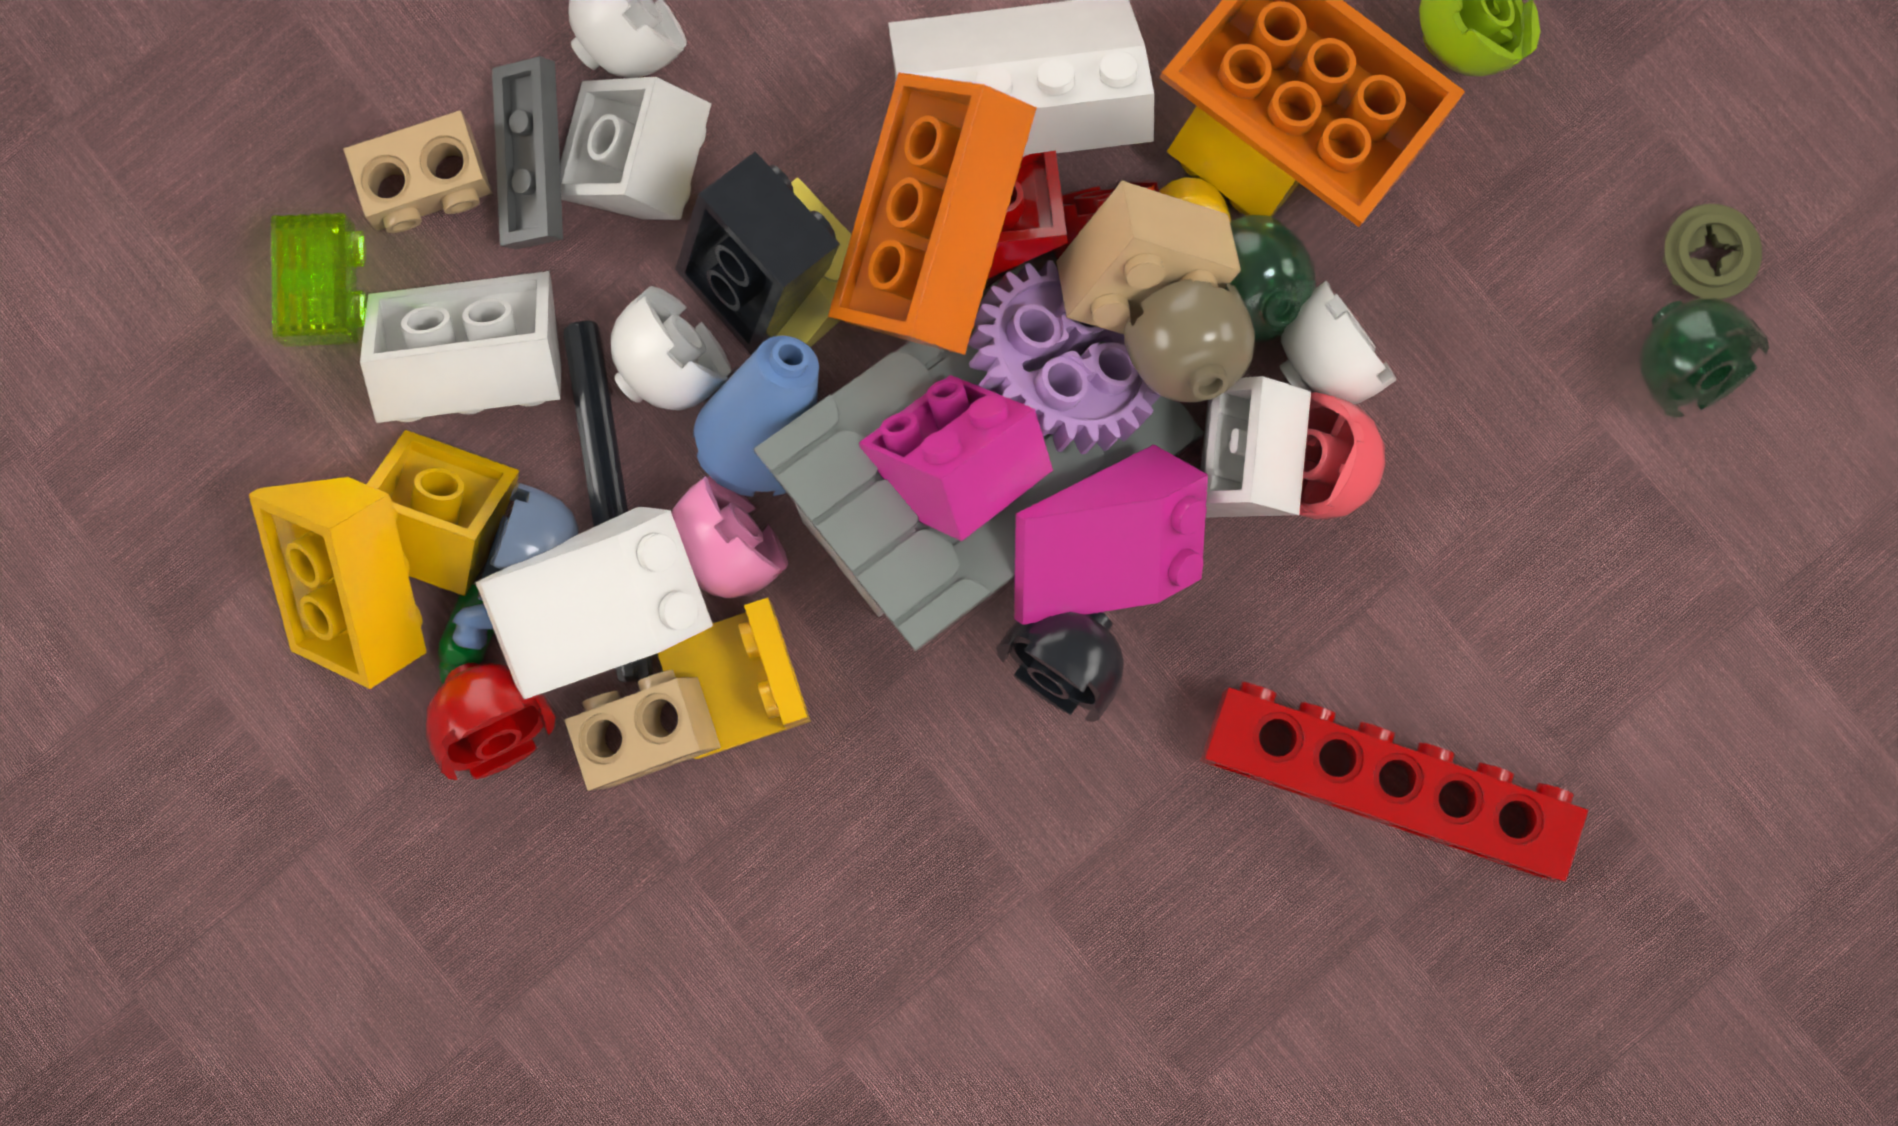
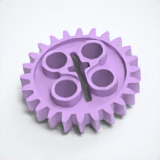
[968,261,1160,454]

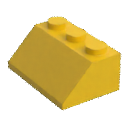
[249,477,427,689]

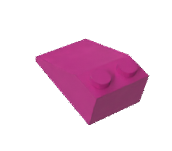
[1014,444,1208,625]

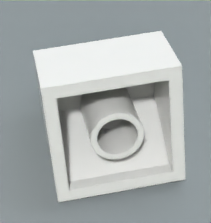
[560,77,711,220]

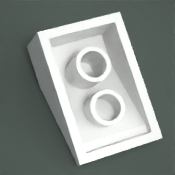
[475,507,713,699]

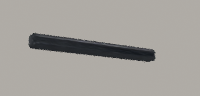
[563,321,653,682]

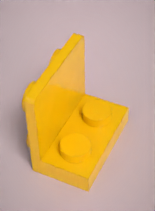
[657,597,811,759]

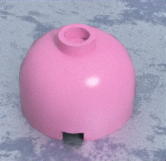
[672,476,788,599]

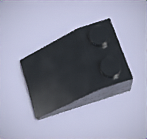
[675,151,840,354]

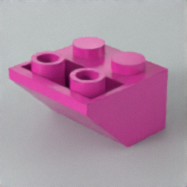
[859,375,1053,541]

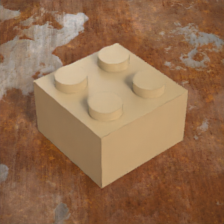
[1056,181,1241,334]

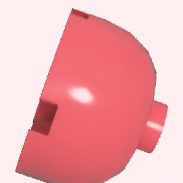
[1299,392,1385,520]

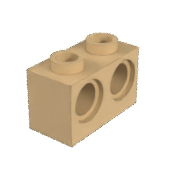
[343,110,492,233]
[564,670,721,791]

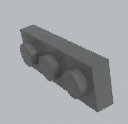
[492,56,563,250]

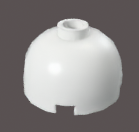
[569,0,687,78]
[1279,281,1396,404]
[611,286,731,411]

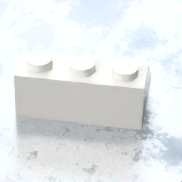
[360,271,561,423]

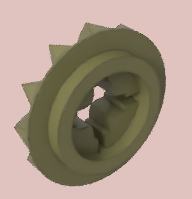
[1662,204,1762,302]

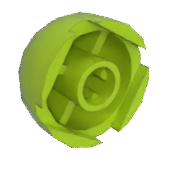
[1419,0,1540,76]

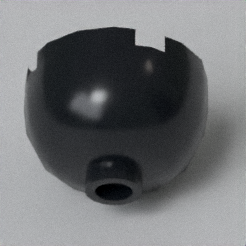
[996,612,1124,722]

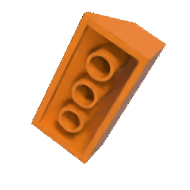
[828,72,1037,355]

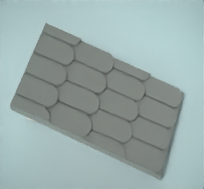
[753,251,1204,652]

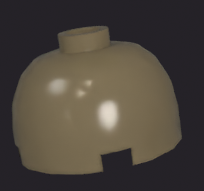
[1124,279,1255,402]

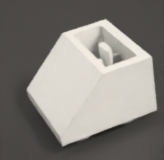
[1201,376,1311,518]

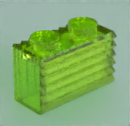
[271,212,367,347]

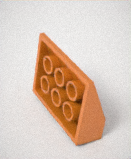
[1159,0,1466,227]

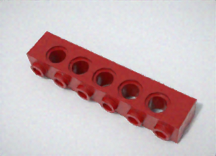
[1200,682,1589,882]

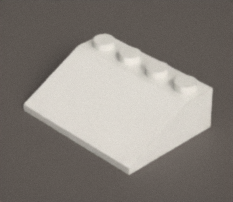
[888,0,1154,157]

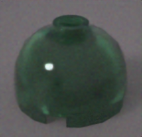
[1225,215,1316,342]
[1639,298,1770,418]

